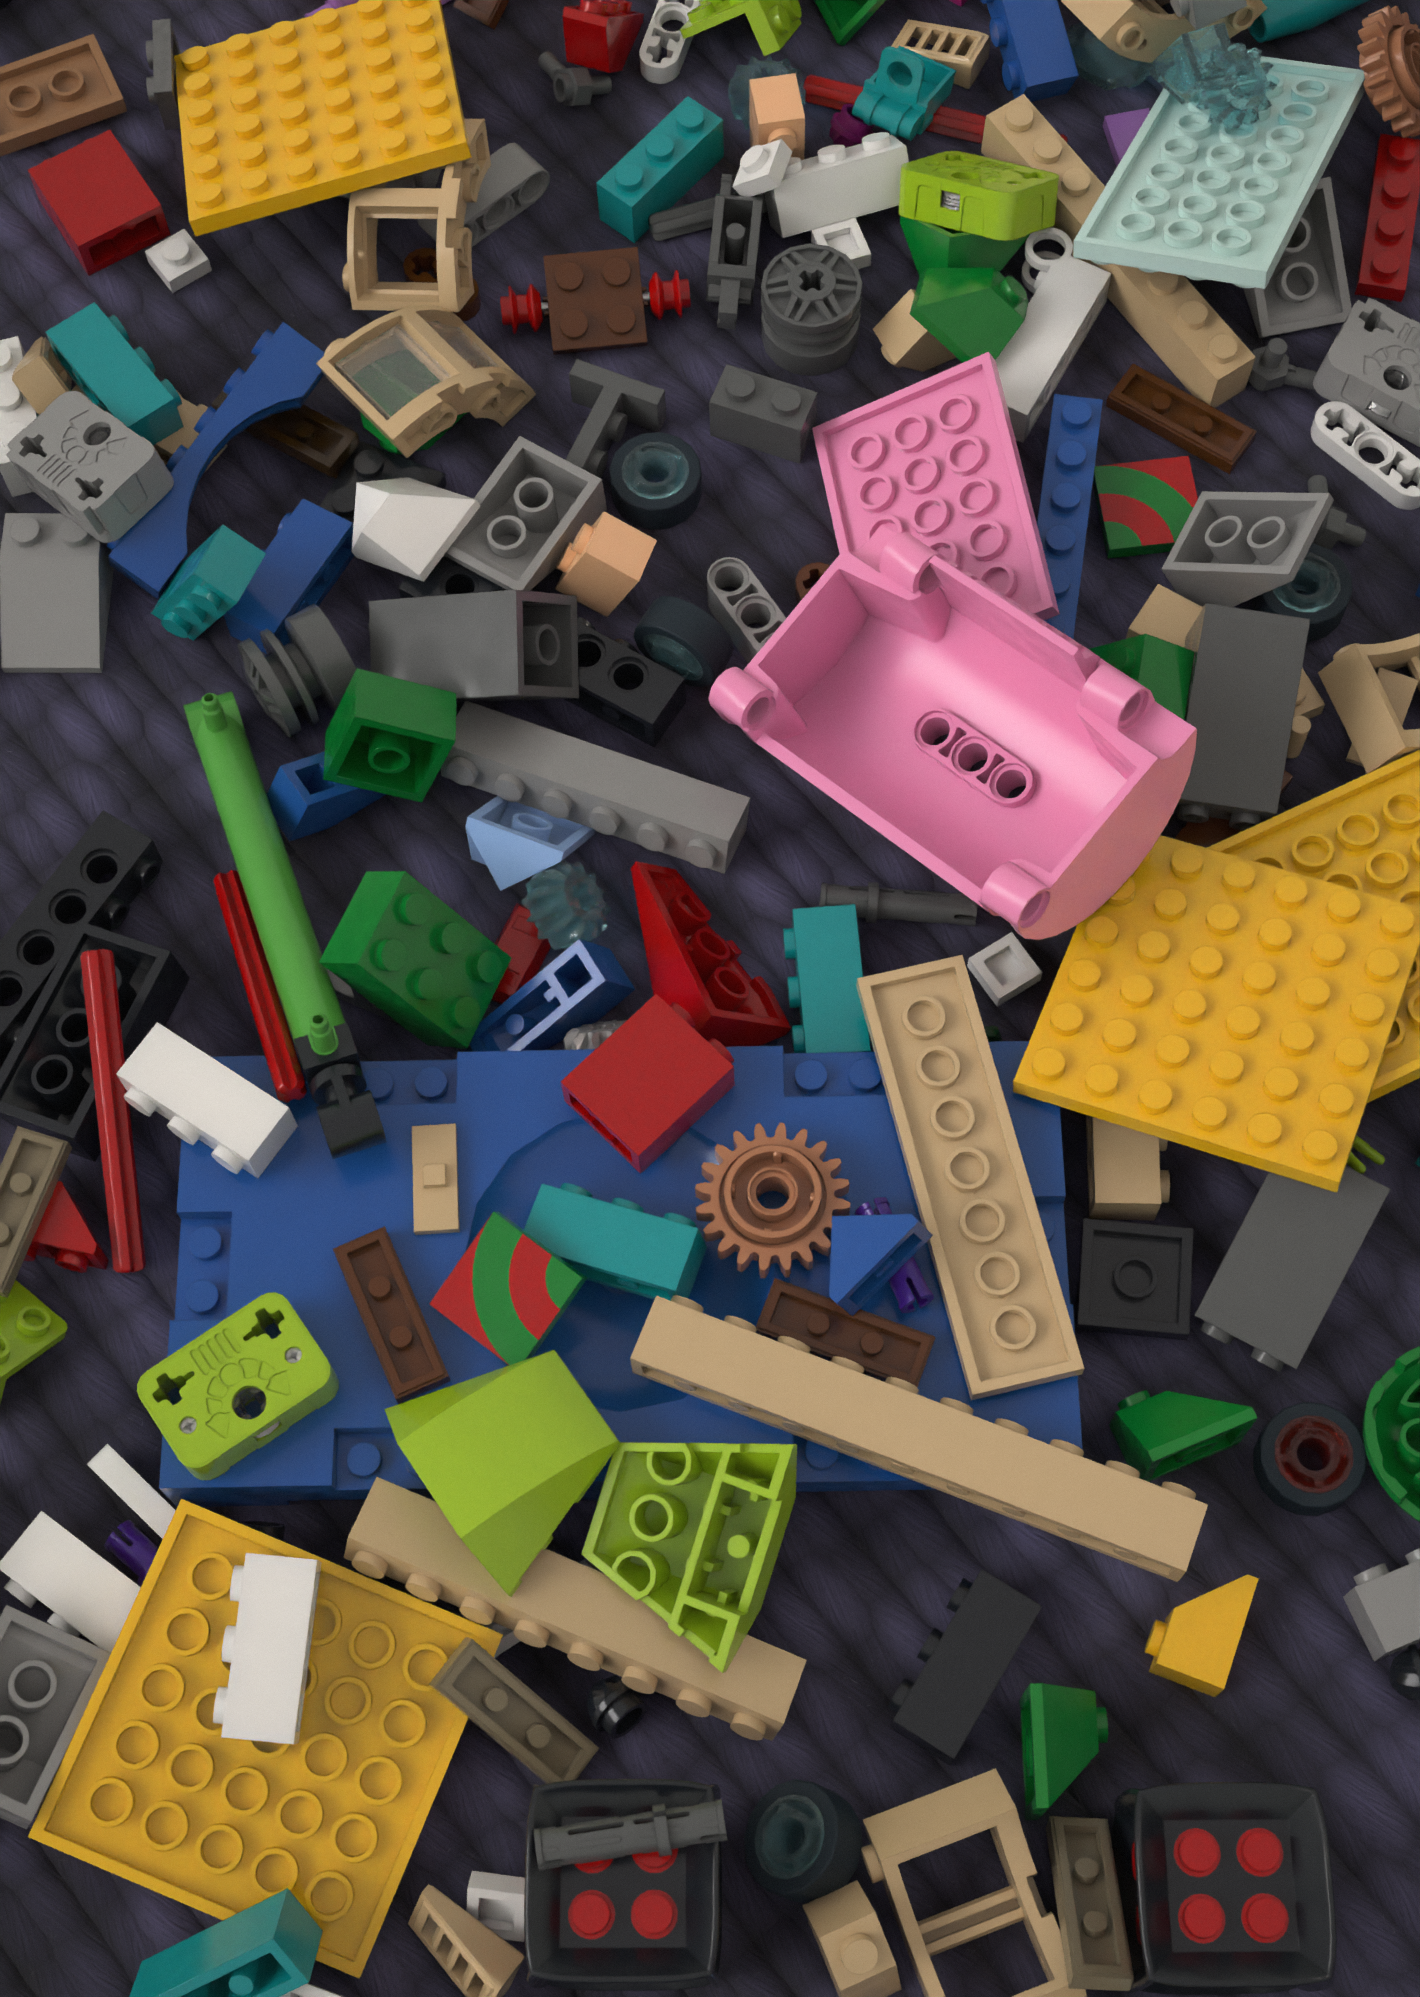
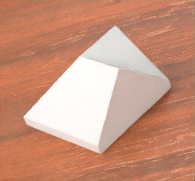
[352,478,480,582]

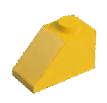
[1145,1574,1259,1697]

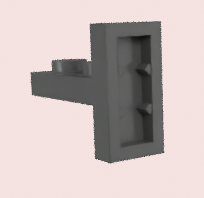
[565,359,666,478]

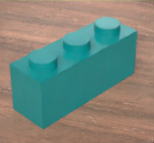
[596,96,724,243]
[46,302,184,446]
[151,524,266,641]
[783,904,871,1053]
[524,1183,707,1301]
[129,1888,323,1997]

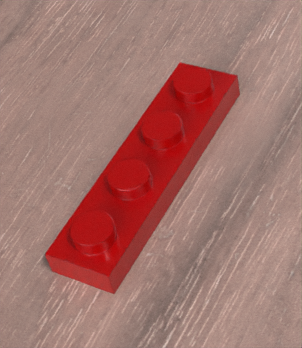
[1355,133,1420,302]

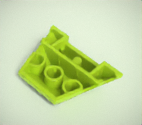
[384,1350,621,1597]
[581,1442,797,1673]

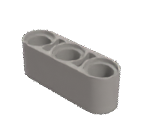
[417,143,550,247]
[707,557,786,664]

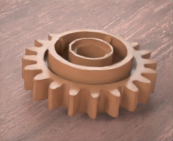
[1357,5,1420,138]
[695,1123,850,1278]

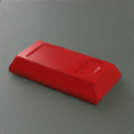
[491,903,563,1004]

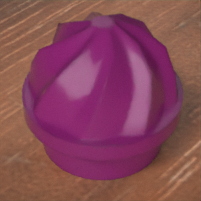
[829,104,874,148]

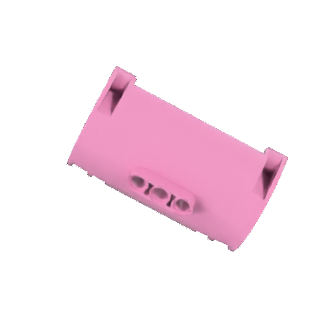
[708,524,1197,940]

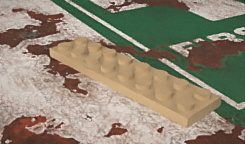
[856,955,1085,1400]

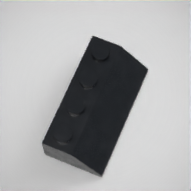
[0,921,190,1162]

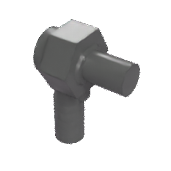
[538,51,612,106]
[1248,338,1317,391]
[1307,475,1366,550]

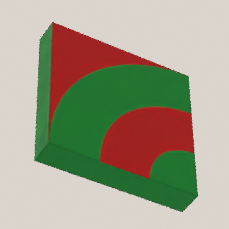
[1092,456,1198,559]
[429,1211,587,1365]

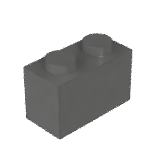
[709,364,818,464]

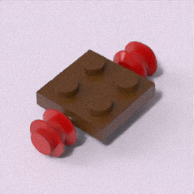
[500,247,691,355]

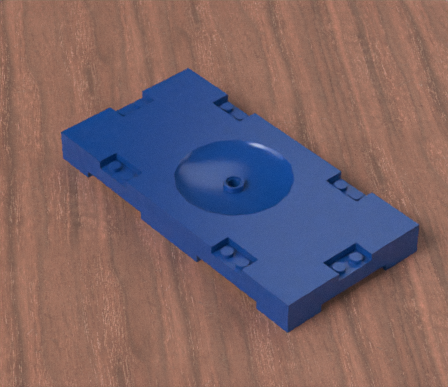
[159,1041,1083,1507]

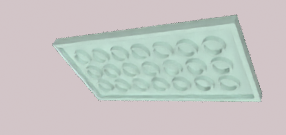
[1073,49,1365,289]

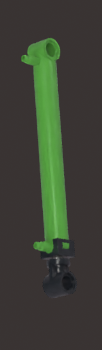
[183,691,387,1159]

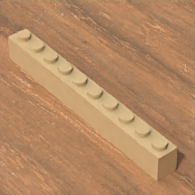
[630,1295,1208,1582]

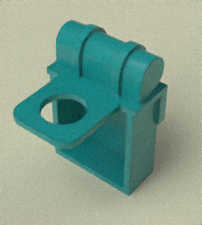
[852,46,956,141]

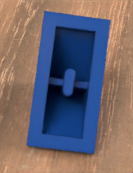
[829,1214,933,1316]

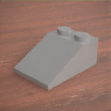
[1243,177,1352,338]
[444,436,607,591]
[1161,491,1334,607]
[0,513,114,673]
[0,1605,111,1830]

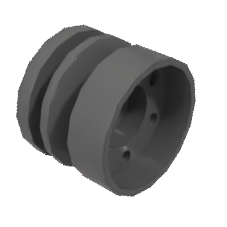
[761,243,862,376]
[238,604,356,738]

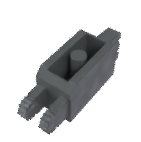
[706,174,763,330]

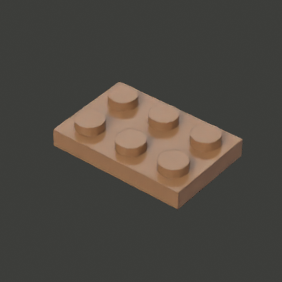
[0,34,127,157]

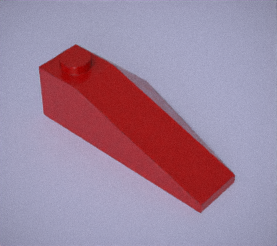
[631,861,791,1047]

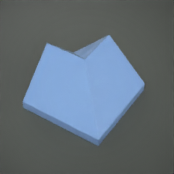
[465,796,595,891]

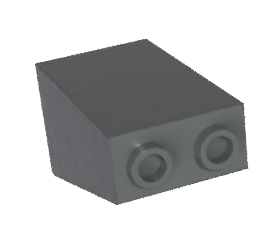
[368,590,579,702]
[1173,603,1310,830]
[1195,1167,1390,1372]

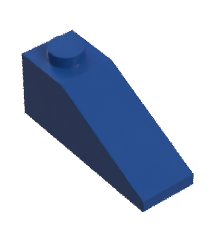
[267,751,386,842]
[469,939,635,1051]

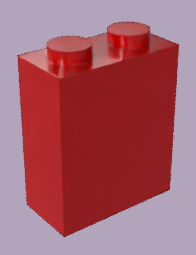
[28,129,171,276]
[561,994,735,1174]

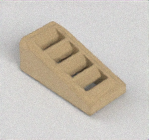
[891,19,991,89]
[12,337,72,414]
[408,1884,525,1997]

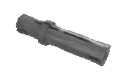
[819,882,977,927]
[534,1799,727,1871]

